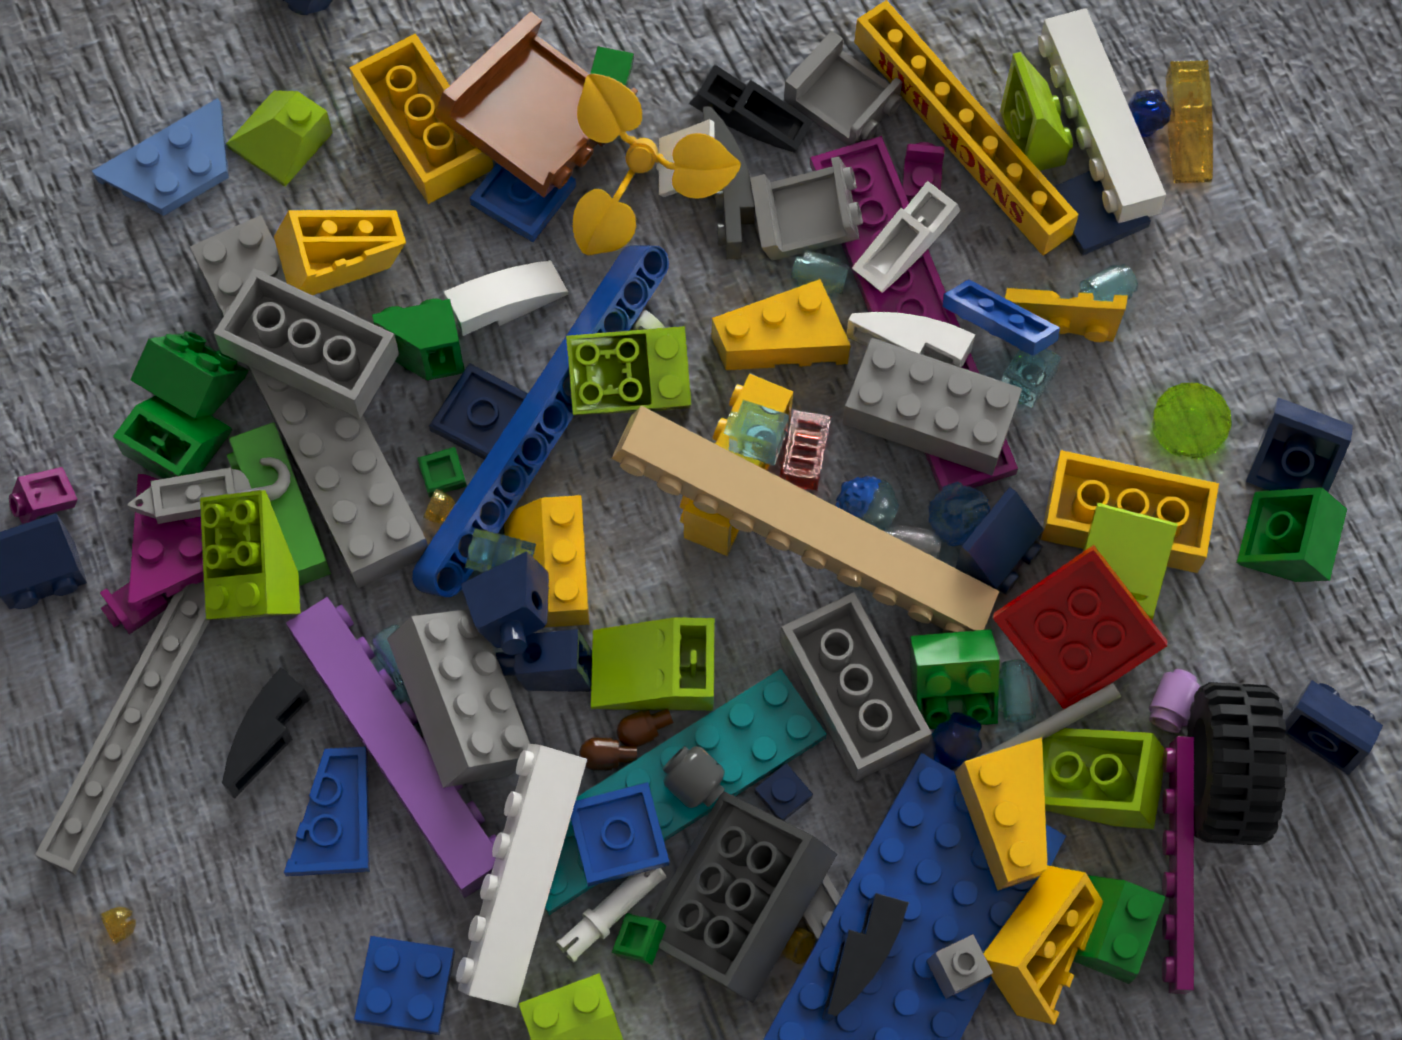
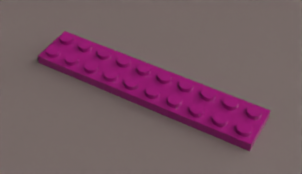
[810,136,1018,497]

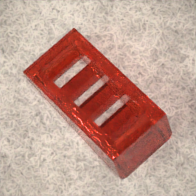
[780,410,832,491]

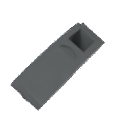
[696,107,755,260]

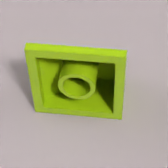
[226,90,333,187]

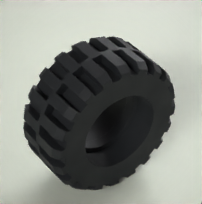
[1187,682,1287,845]

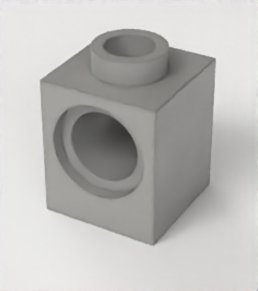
[926,934,993,999]

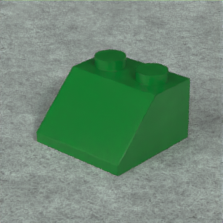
[1236,487,1347,582]
[1073,875,1166,984]

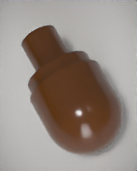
[616,708,674,747]
[579,737,637,771]

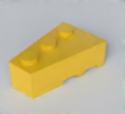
[274,210,406,295]
[711,279,851,370]
[954,737,1048,891]
[983,866,1103,1025]

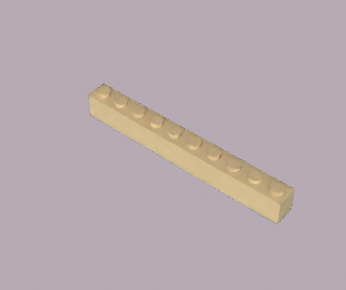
[611,406,999,633]

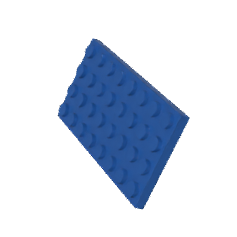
[763,753,1066,1040]

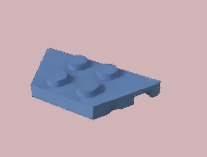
[92,98,229,216]

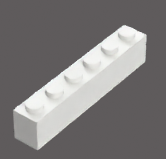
[1038,8,1166,223]
[456,744,587,1008]

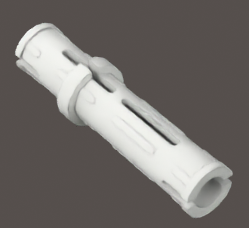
[556,868,667,963]

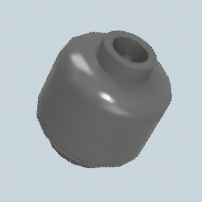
[662,746,725,808]

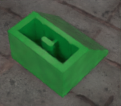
[372,298,465,381]
[130,331,249,418]
[113,395,233,479]
[910,629,1000,729]

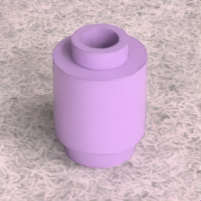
[1149,669,1201,733]

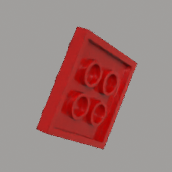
[993,545,1167,710]

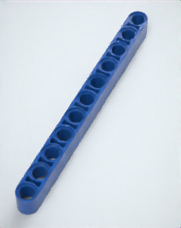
[412,245,669,597]

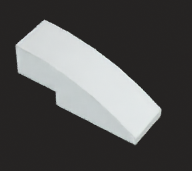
[852,181,961,293]
[444,260,568,336]
[846,312,975,368]

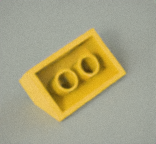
[504,495,590,628]

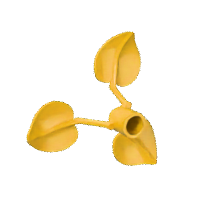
[573,74,741,256]

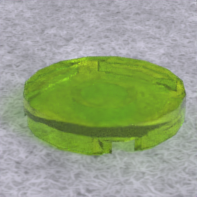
[1152,383,1232,459]

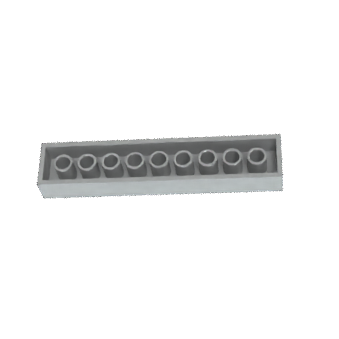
[190,215,428,589]

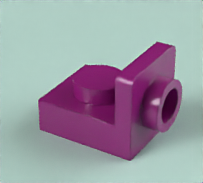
[902,142,945,203]
[9,467,78,524]
[100,582,168,635]

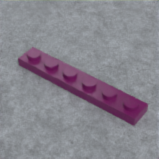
[1162,736,1194,994]

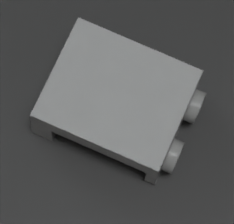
[784,30,903,146]
[750,156,863,261]

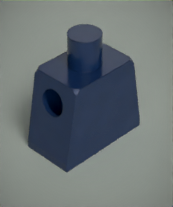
[461,551,549,655]
[496,629,592,692]

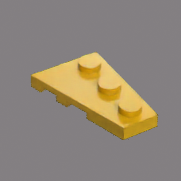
[1004,288,1128,342]

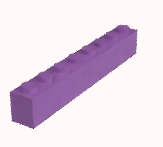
[286,596,497,898]

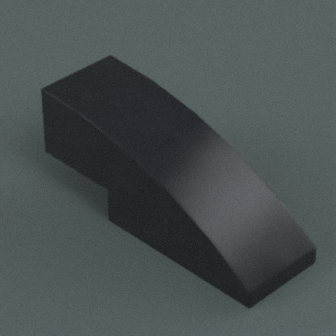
[689,64,813,153]
[222,667,310,799]
[822,893,909,1022]

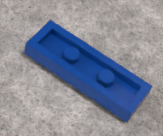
[942,279,1060,356]

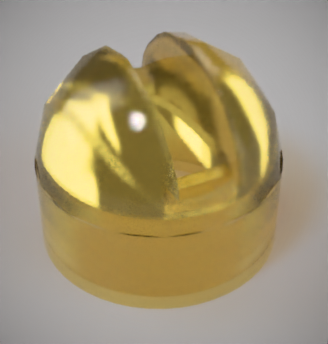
[423,489,455,524]
[100,907,136,944]
[782,927,816,964]

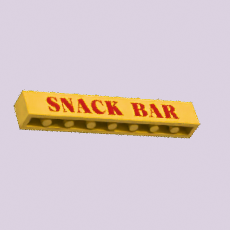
[854,0,1079,256]

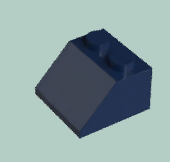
[1246,397,1353,492]
[955,487,1044,595]
[0,513,87,609]
[1285,680,1383,775]

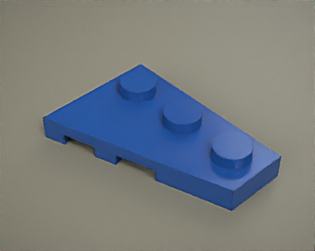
[284,746,370,877]

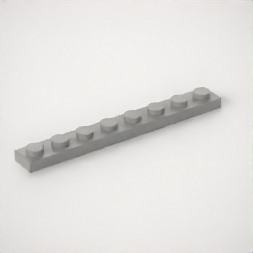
[35,581,210,875]

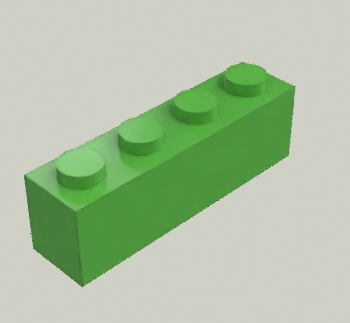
[227,422,331,586]

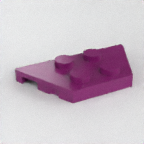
[128,474,204,612]

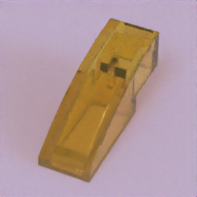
[1165,60,1213,183]

